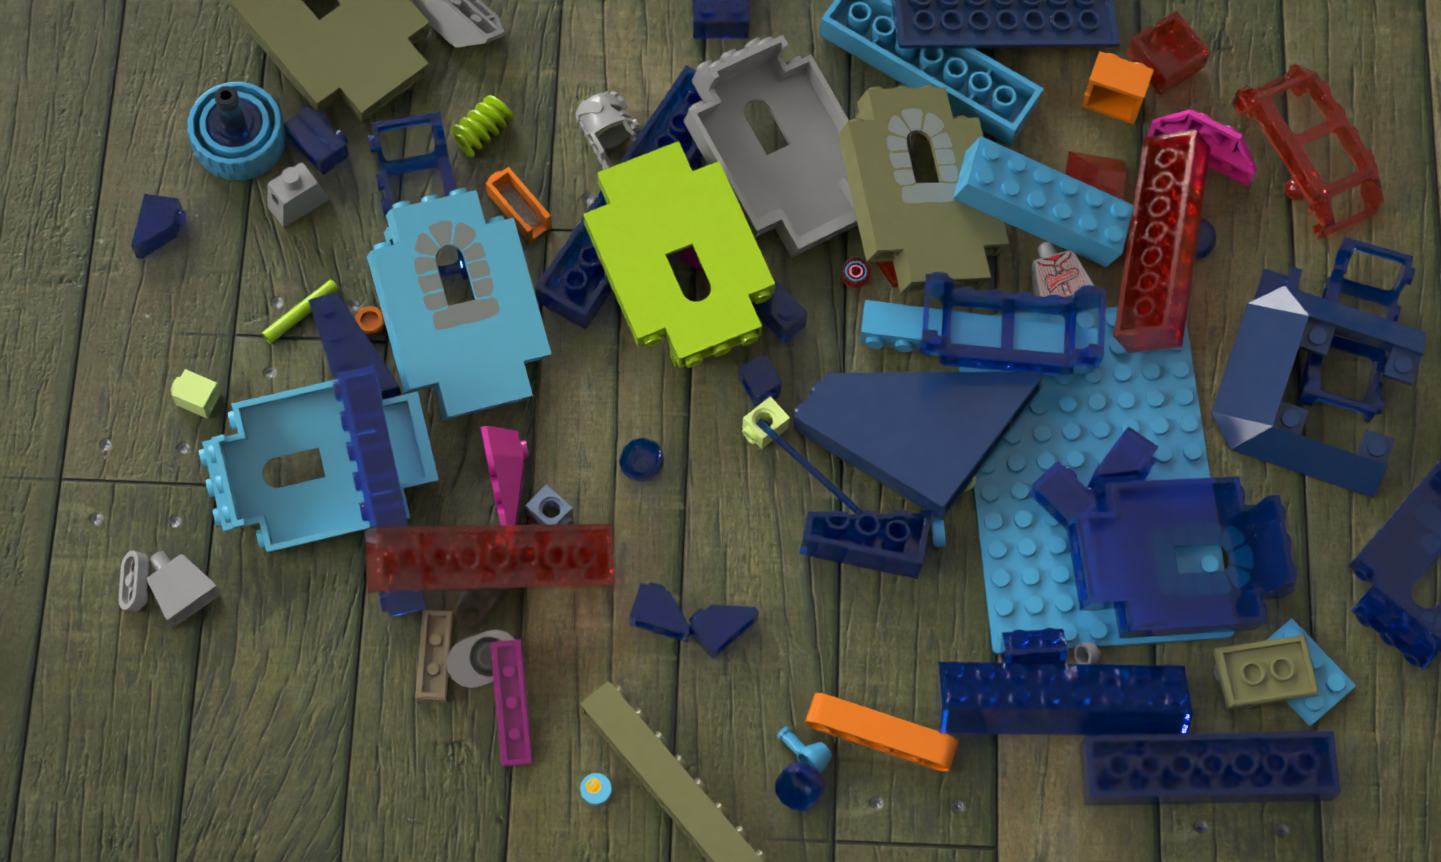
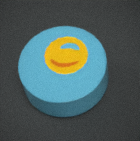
[580,773,612,806]

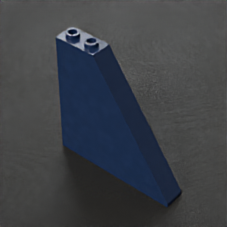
[793,372,1043,520]

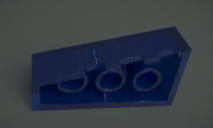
[799,510,932,579]

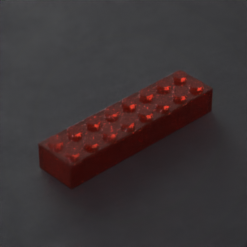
[1113,129,1211,353]
[365,524,615,594]

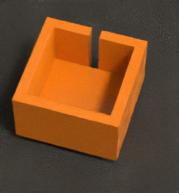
[1081,51,1154,125]

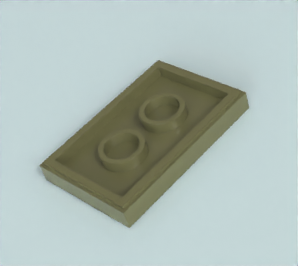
[1213,635,1319,710]

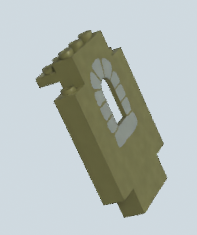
[838,85,1009,293]

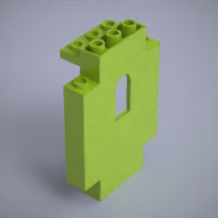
[583,141,775,368]

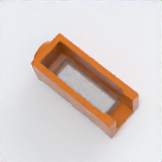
[486,167,552,244]

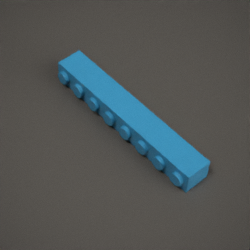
[859,300,1100,374]

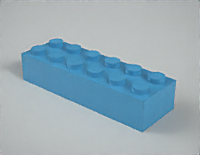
[953,136,1134,267]

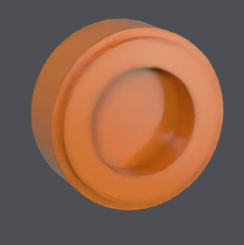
[355,306,385,337]

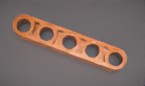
[805,693,959,772]

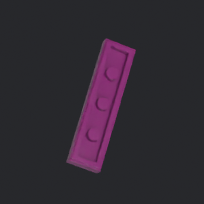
[490,639,533,767]

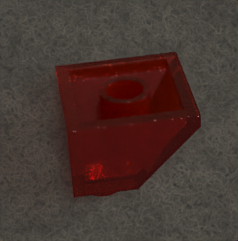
[1065,151,1126,200]

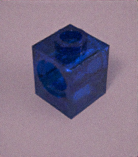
[738,354,782,407]

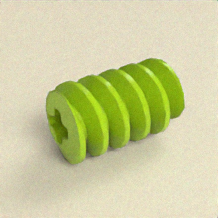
[451,95,514,157]

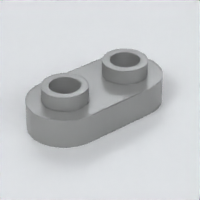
[119,550,150,612]

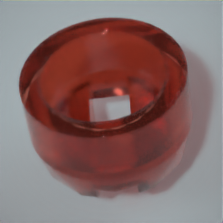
[1284,177,1305,201]

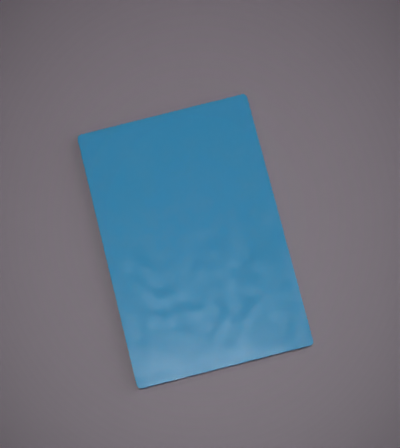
[958,303,1234,654]

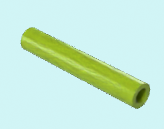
[262,279,339,344]

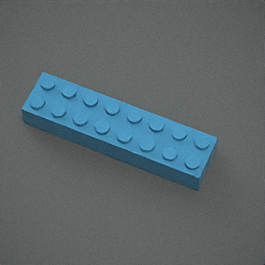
[819,0,1044,147]

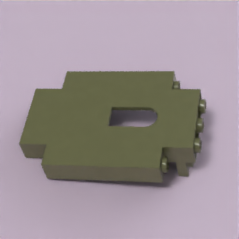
[231,0,429,123]

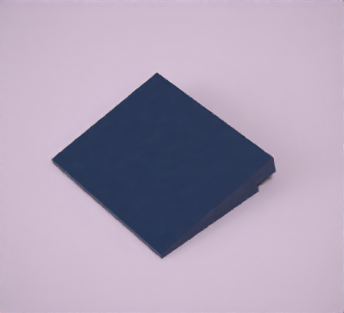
[891,0,1120,49]

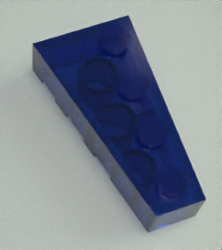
[308,291,402,400]

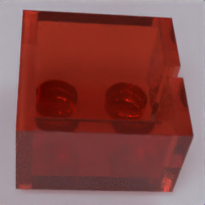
[1126,10,1211,95]

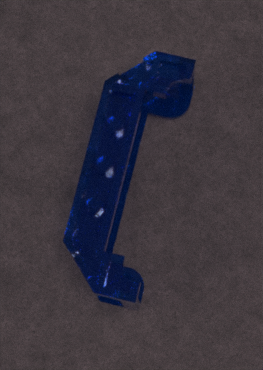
[368,111,469,280]
[1299,237,1415,423]
[919,272,1106,376]

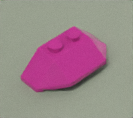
[1147,109,1257,187]

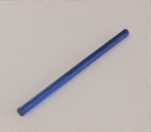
[756,419,872,524]

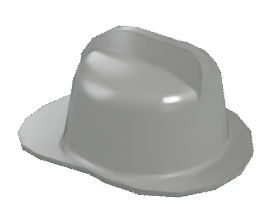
[447,630,515,688]

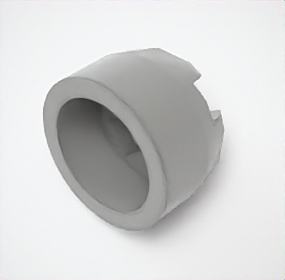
[1074,642,1101,668]

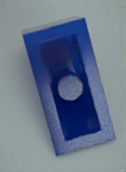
[131,194,186,259]
[630,582,690,643]
[688,605,759,659]

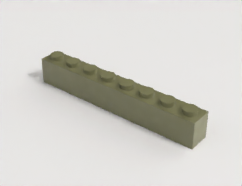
[580,681,770,862]

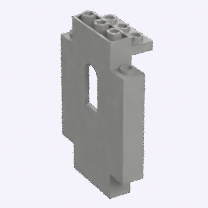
[684,35,858,258]

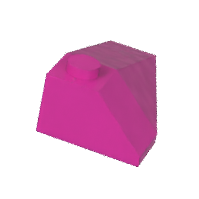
[480,426,529,559]

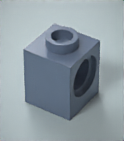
[525,484,573,538]

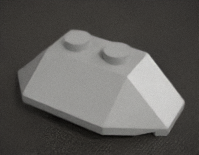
[413,0,505,47]

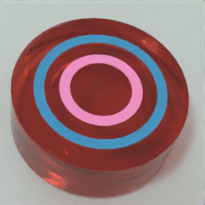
[841,258,870,288]

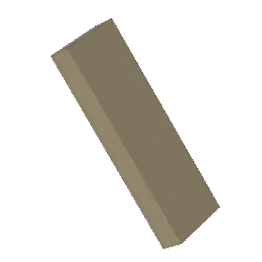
[415,609,454,703]

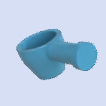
[777,726,832,777]

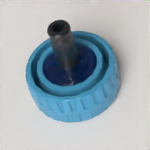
[187,82,286,181]

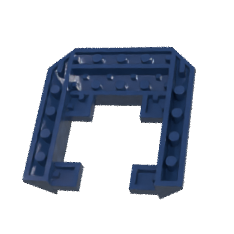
[1211,286,1426,498]

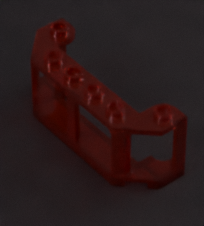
[1232,64,1384,240]

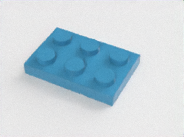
[1267,618,1356,727]

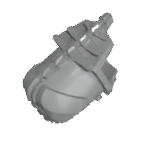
[576,91,642,170]

